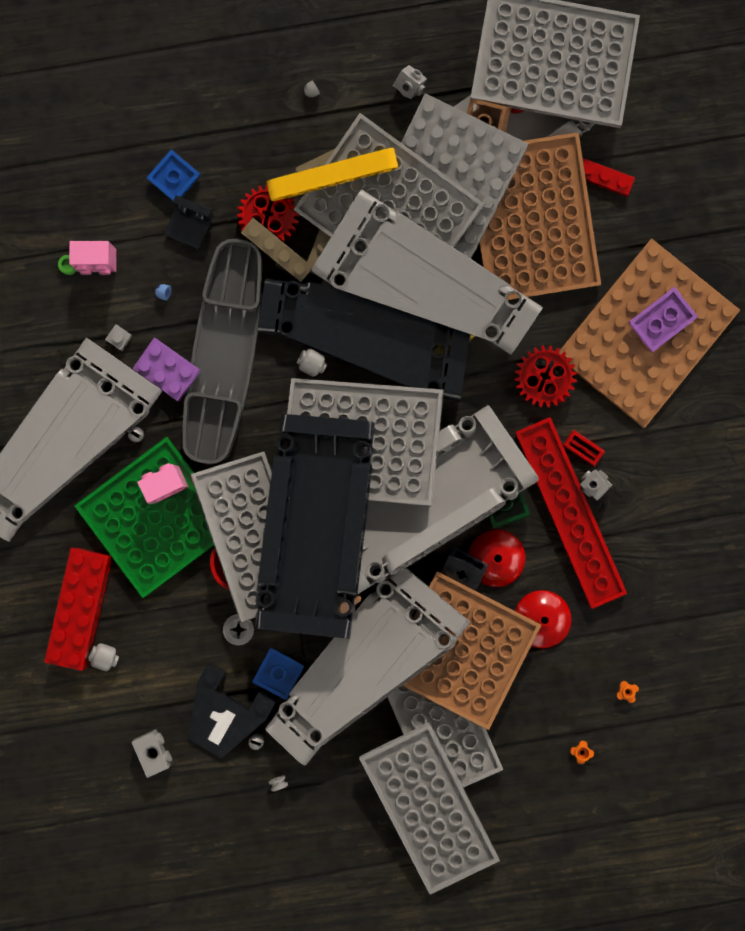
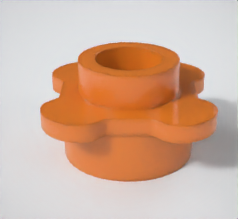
[617,681,639,703]
[571,741,594,764]

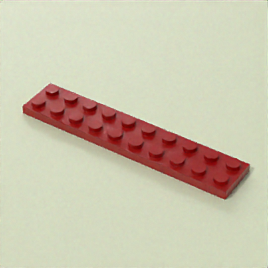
[514,417,627,609]

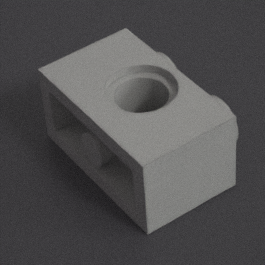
[131,729,172,778]

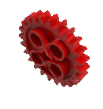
[237,185,299,243]
[515,345,577,408]

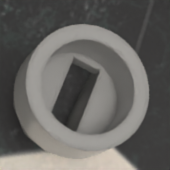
[304,80,320,97]
[128,427,144,442]
[248,733,264,750]

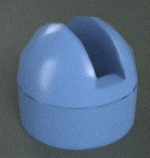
[155,284,171,300]

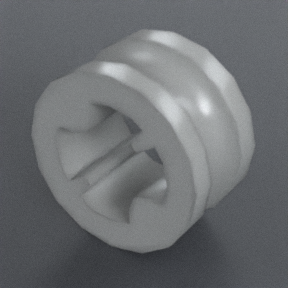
[269,775,288,792]

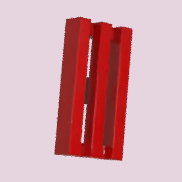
[563,430,605,467]

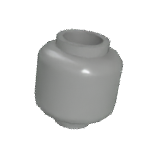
[297,348,327,377]
[88,643,119,671]

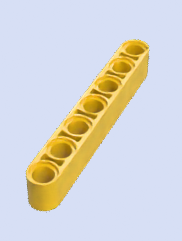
[266,148,398,201]

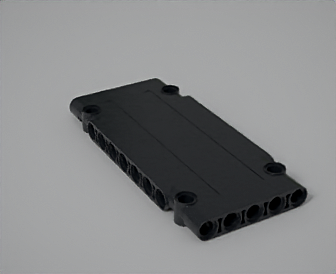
[255,414,375,639]

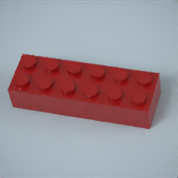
[44,548,113,671]

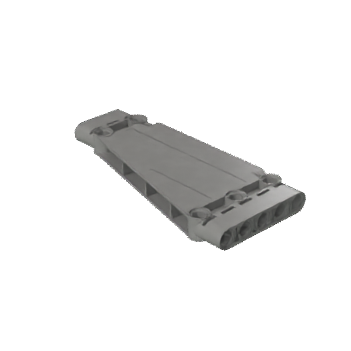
[311,190,543,355]
[0,337,163,542]
[265,568,471,765]

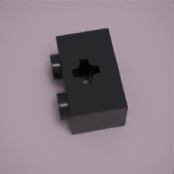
[441,547,489,591]

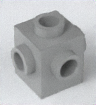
[393,65,427,99]
[580,470,612,500]

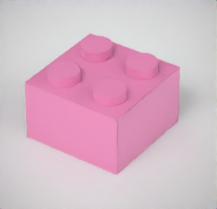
[69,241,116,275]
[138,463,189,504]

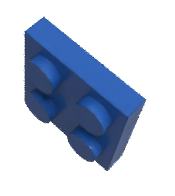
[147,149,201,201]
[252,647,305,700]

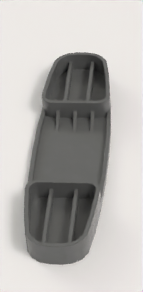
[182,239,263,465]

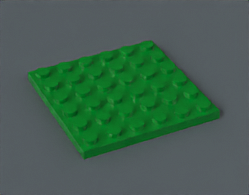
[75,437,214,598]

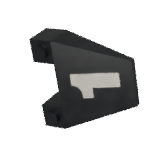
[188,662,277,758]

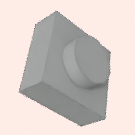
[105,324,132,351]

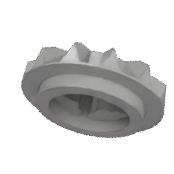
[223,614,254,645]

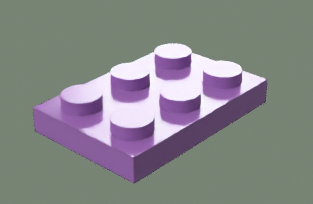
[628,287,698,353]
[133,338,201,402]

